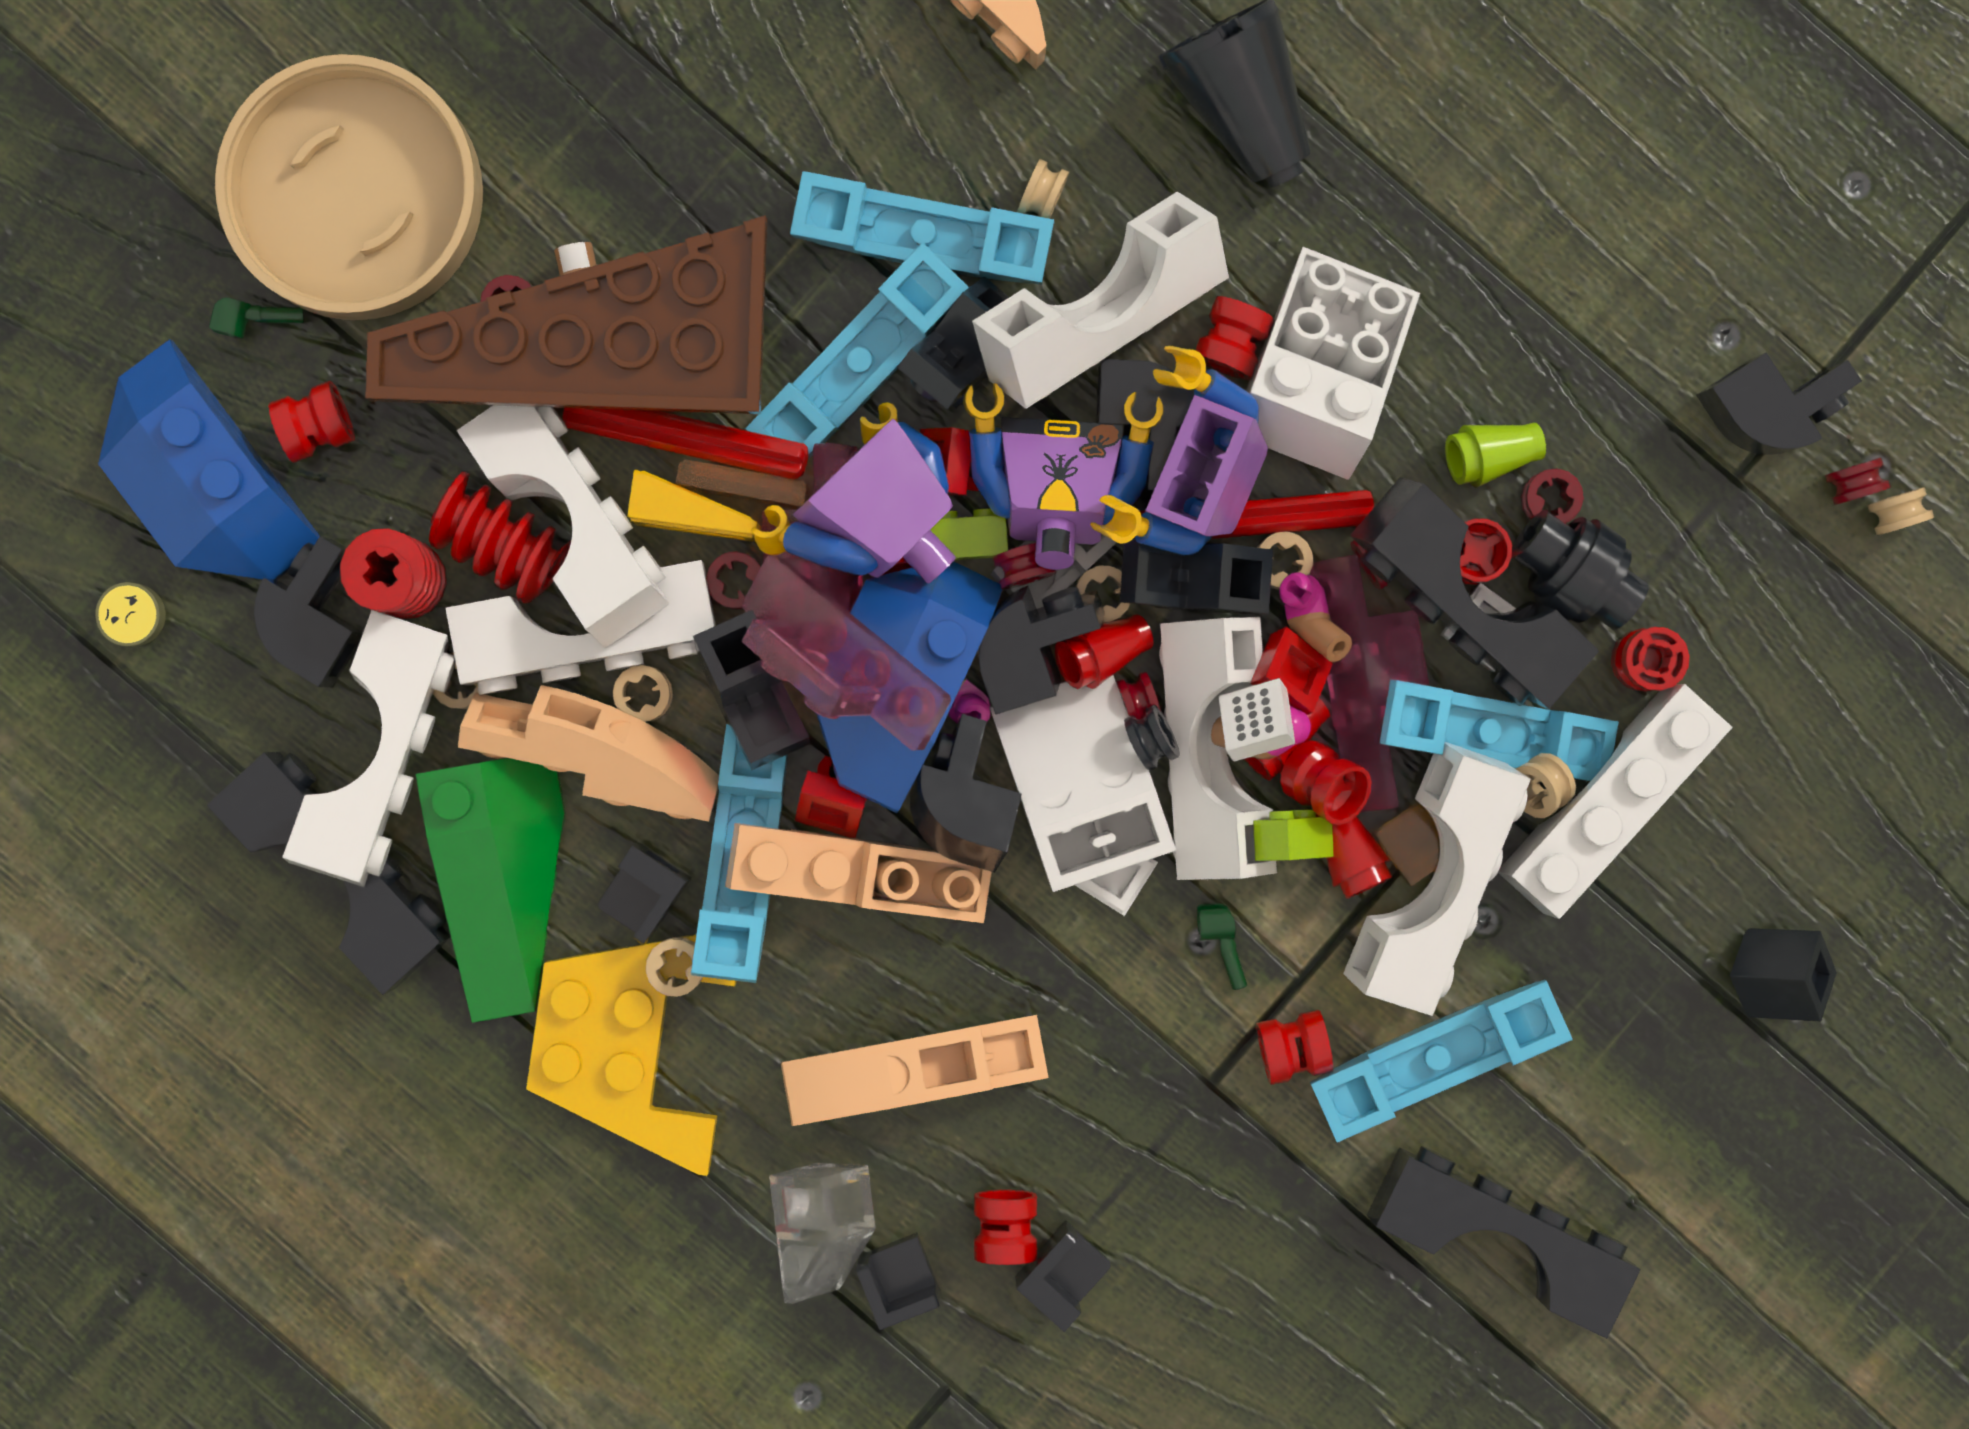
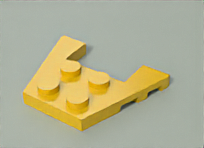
[526,934,737,1176]

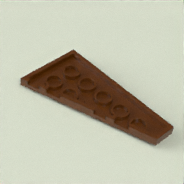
[365,215,767,414]

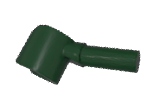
[209,298,304,339]
[1197,903,1247,990]

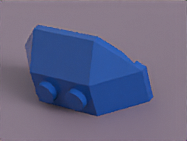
[98,339,320,580]
[810,561,1002,813]

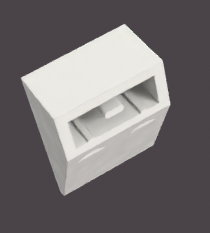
[1246,247,1420,480]
[990,675,1176,892]

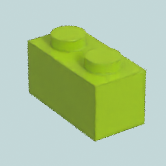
[930,509,1008,560]
[1253,810,1334,861]

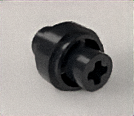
[1512,510,1649,630]

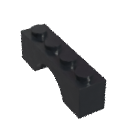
[1350,477,1599,709]
[207,752,451,995]
[1367,1146,1641,1339]

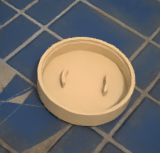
[215,54,483,320]

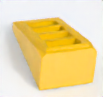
[627,469,762,542]

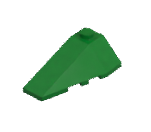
[415,758,566,1023]

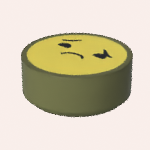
[95,582,166,647]

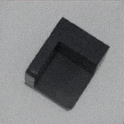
[598,842,692,945]
[1730,928,1837,1022]
[1015,1220,1111,1332]
[856,1232,940,1330]

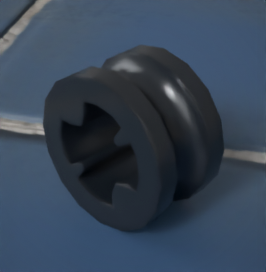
[1124,705,1180,771]

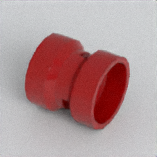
[1195,296,1275,380]
[268,381,355,463]
[1460,519,1512,585]
[1611,627,1690,691]
[1280,740,1372,825]
[1256,1009,1334,1085]
[974,1190,1037,1265]

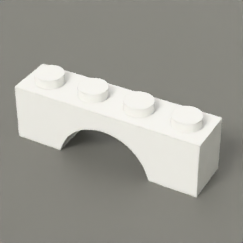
[972,192,1229,409]
[457,405,669,648]
[445,560,716,695]
[282,610,456,887]
[1159,617,1277,880]
[1498,684,1733,919]
[1343,742,1531,1016]

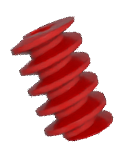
[429,471,571,604]
[340,528,447,619]

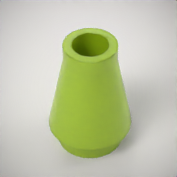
[1445,422,1546,488]

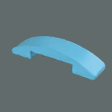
[790,171,1054,285]
[745,242,969,459]
[1379,679,1619,781]
[691,724,788,983]
[1310,979,1573,1142]

